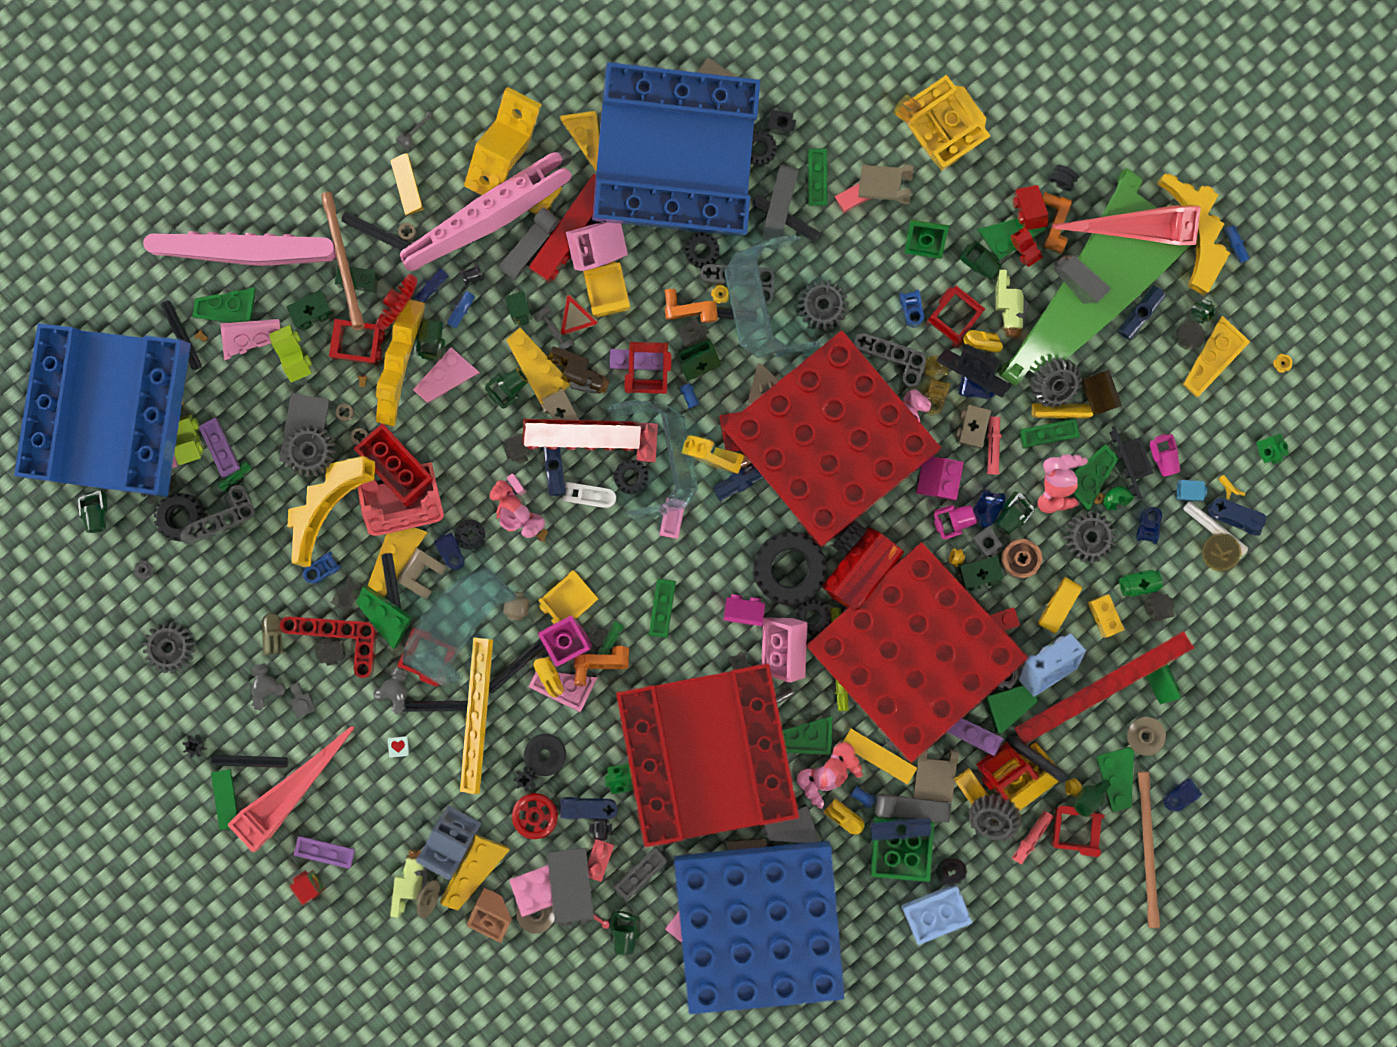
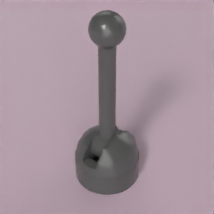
[395,111,433,150]

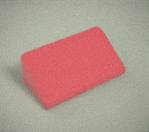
[834,183,871,213]

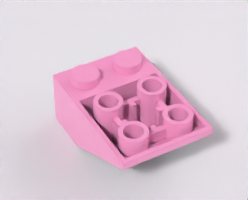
[566,222,628,271]

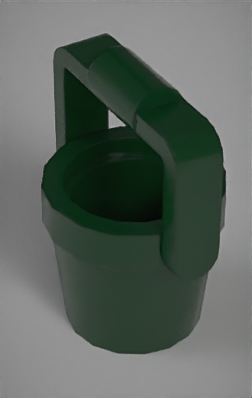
[960,241,1002,280]
[414,318,445,361]
[485,368,529,409]
[78,490,108,533]
[995,491,1035,535]
[1074,779,1111,817]
[611,911,641,955]

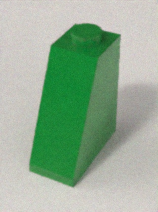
[985,684,1039,734]

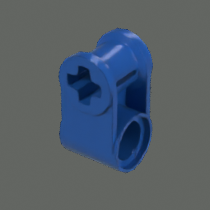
[899,289,924,328]
[303,552,342,584]

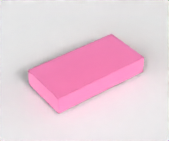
[507,473,527,496]
[659,498,686,539]

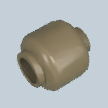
[504,592,530,620]

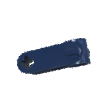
[1207,498,1267,536]
[560,797,618,819]

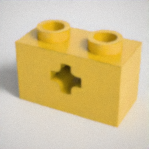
[1087,594,1124,638]

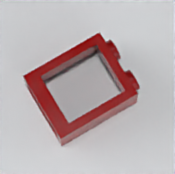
[329,319,385,365]

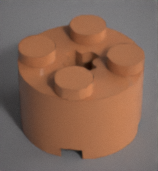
[1000,539,1042,578]

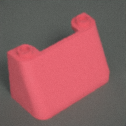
[357,462,444,536]

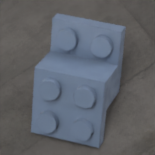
[416,805,482,880]

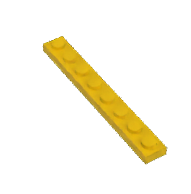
[460,638,493,794]

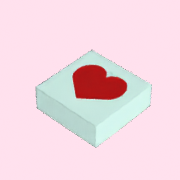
[388,736,410,758]

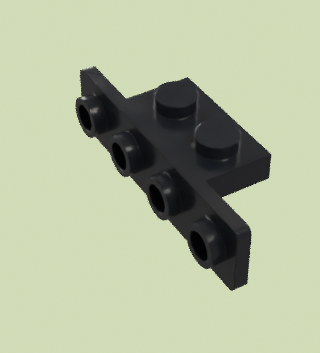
[937,344,1012,398]
[1109,426,1153,499]

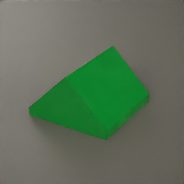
[904,220,949,259]
[1146,664,1181,704]

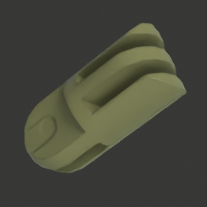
[262,613,283,655]

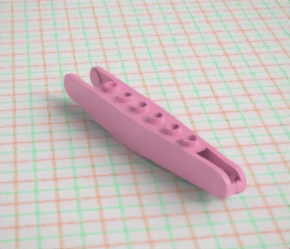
[400,152,571,271]
[143,231,337,266]

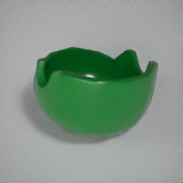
[1103,486,1134,511]

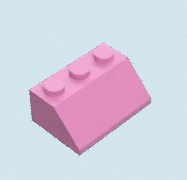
[762,618,807,683]

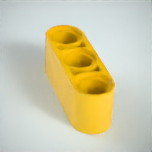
[1038,576,1082,634]

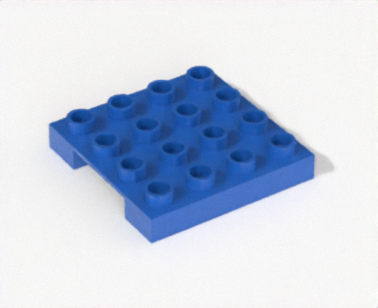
[592,62,760,236]
[14,323,191,497]
[674,841,845,1014]

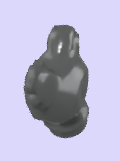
[250,663,286,711]
[373,667,408,714]

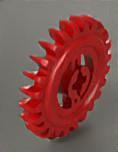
[376,274,418,330]

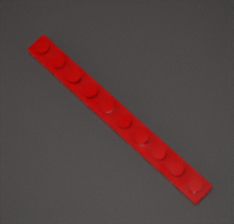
[1014,631,1194,744]

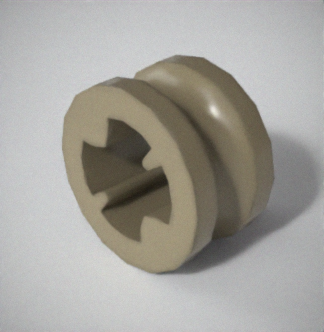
[398,223,416,241]
[336,404,354,422]
[351,428,369,445]

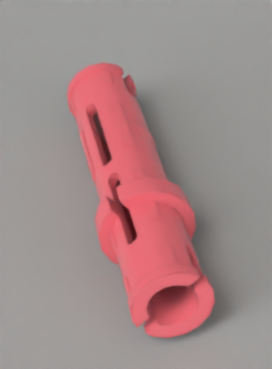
[986,417,1002,475]
[1011,810,1054,865]

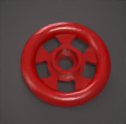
[512,793,558,840]

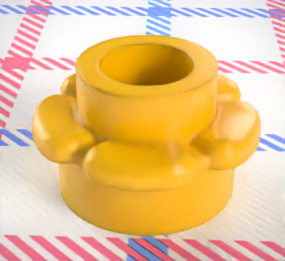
[711,285,730,303]
[1273,354,1292,373]
[948,549,965,567]
[1065,778,1081,797]

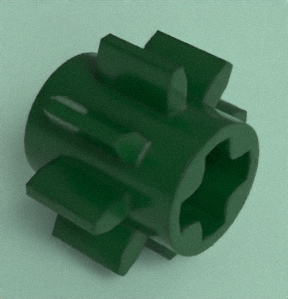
[1191,299,1216,324]

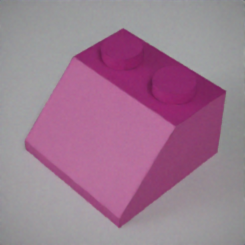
[916,457,964,501]
[723,594,765,626]
[538,615,592,667]

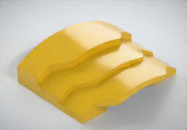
[899,75,990,171]

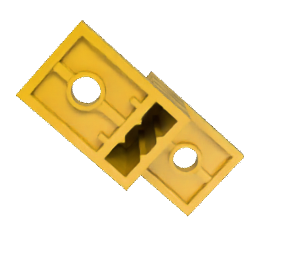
[464,87,542,195]

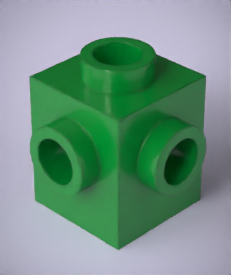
[1256,433,1289,464]
[605,764,634,794]

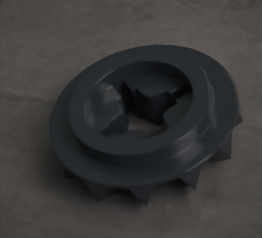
[454,519,486,550]
[936,858,968,886]

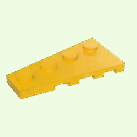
[1183,316,1250,398]
[506,328,570,404]
[368,527,429,598]
[439,834,510,910]

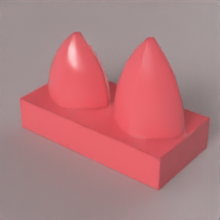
[637,423,658,462]
[587,840,614,882]

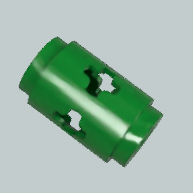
[1119,569,1163,598]

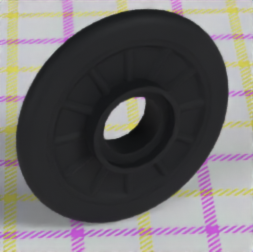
[524,734,566,776]

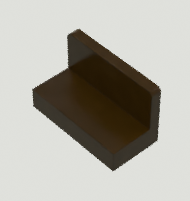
[1081,370,1122,415]

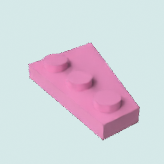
[220,319,280,361]
[413,348,480,403]
[529,672,598,713]

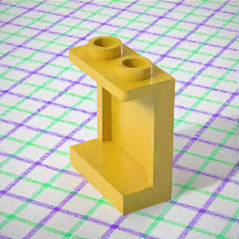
[583,261,631,318]
[681,435,744,474]
[538,570,599,624]

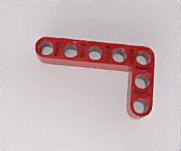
[280,617,377,678]

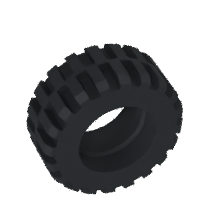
[753,531,827,605]

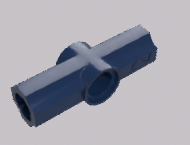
[1117,286,1166,340]
[543,447,566,496]
[712,465,764,502]
[871,818,931,840]

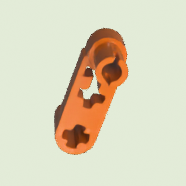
[1042,192,1072,254]
[664,289,718,323]
[574,646,629,686]

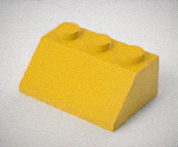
[992,742,1059,811]

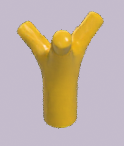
[1218,475,1245,500]

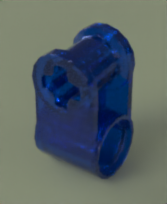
[958,376,995,399]
[973,489,1006,527]
[1136,507,1162,545]
[434,532,465,570]
[1163,778,1202,811]

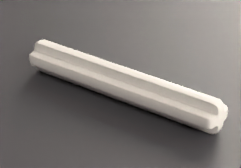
[1184,502,1248,556]

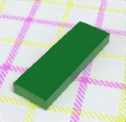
[808,149,827,206]
[1019,418,1080,449]
[649,578,676,638]
[211,769,238,830]

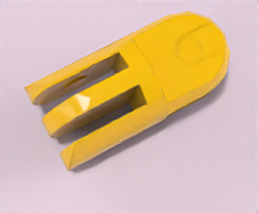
[963,330,1003,353]
[533,657,564,698]
[824,798,865,835]

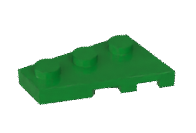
[977,218,1046,261]
[192,287,256,323]
[1072,444,1119,511]
[356,586,412,650]
[782,716,833,755]
[1096,746,1134,812]

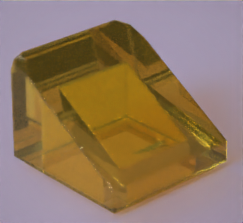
[893,94,921,123]
[925,355,949,377]

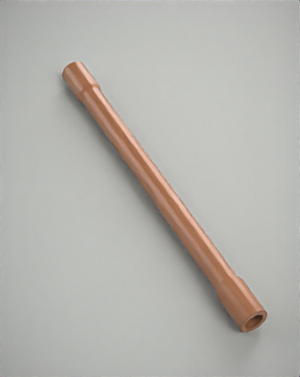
[321,192,364,330]
[1138,771,1160,928]

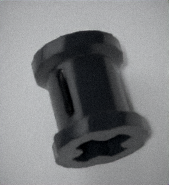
[460,264,484,286]

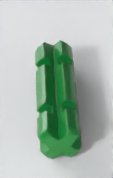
[218,461,252,491]
[598,621,624,655]

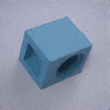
[1176,480,1207,502]

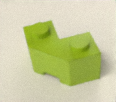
[269,325,313,383]
[174,414,204,465]

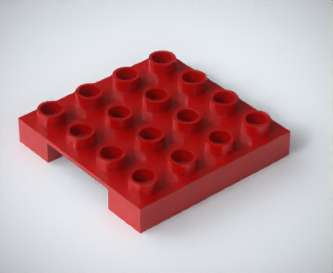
[722,330,941,548]
[807,542,1028,763]
[616,663,799,848]

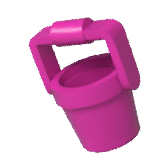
[1150,434,1181,477]
[934,505,977,539]

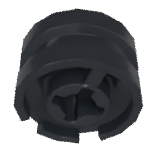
[1049,164,1079,192]

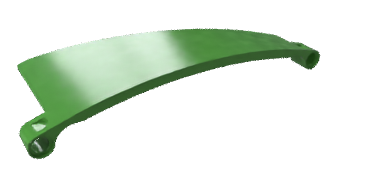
[999,168,1190,386]

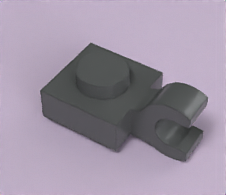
[290,682,316,718]

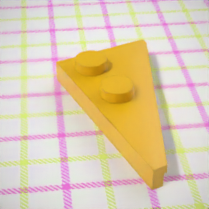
[560,111,600,171]

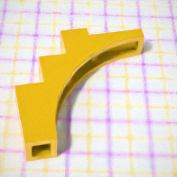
[1157,174,1230,296]
[376,300,425,426]
[288,456,375,568]

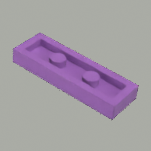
[610,349,663,371]
[199,418,241,478]
[947,718,1003,756]
[294,836,356,869]

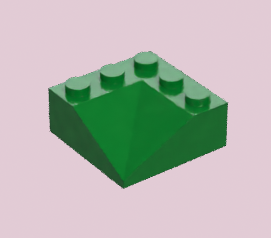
[869,816,934,882]

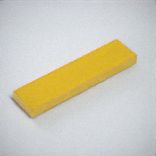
[842,728,917,785]

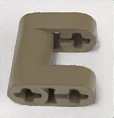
[397,548,447,599]

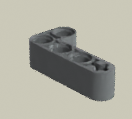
[762,165,799,243]
[499,208,560,281]
[700,264,775,307]
[853,333,926,389]
[180,485,255,545]
[875,793,952,823]

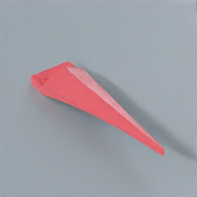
[1052,205,1201,245]
[228,726,355,852]

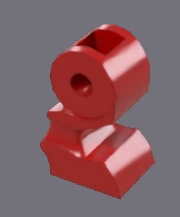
[1011,227,1043,267]

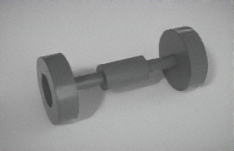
[533,306,575,351]

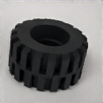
[154,493,208,542]

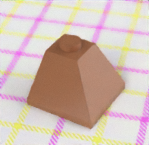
[466,888,512,943]

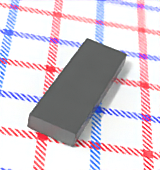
[613,846,669,901]

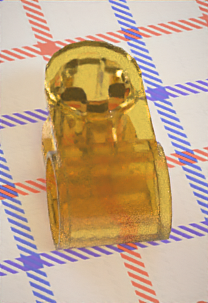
[926,378,950,416]

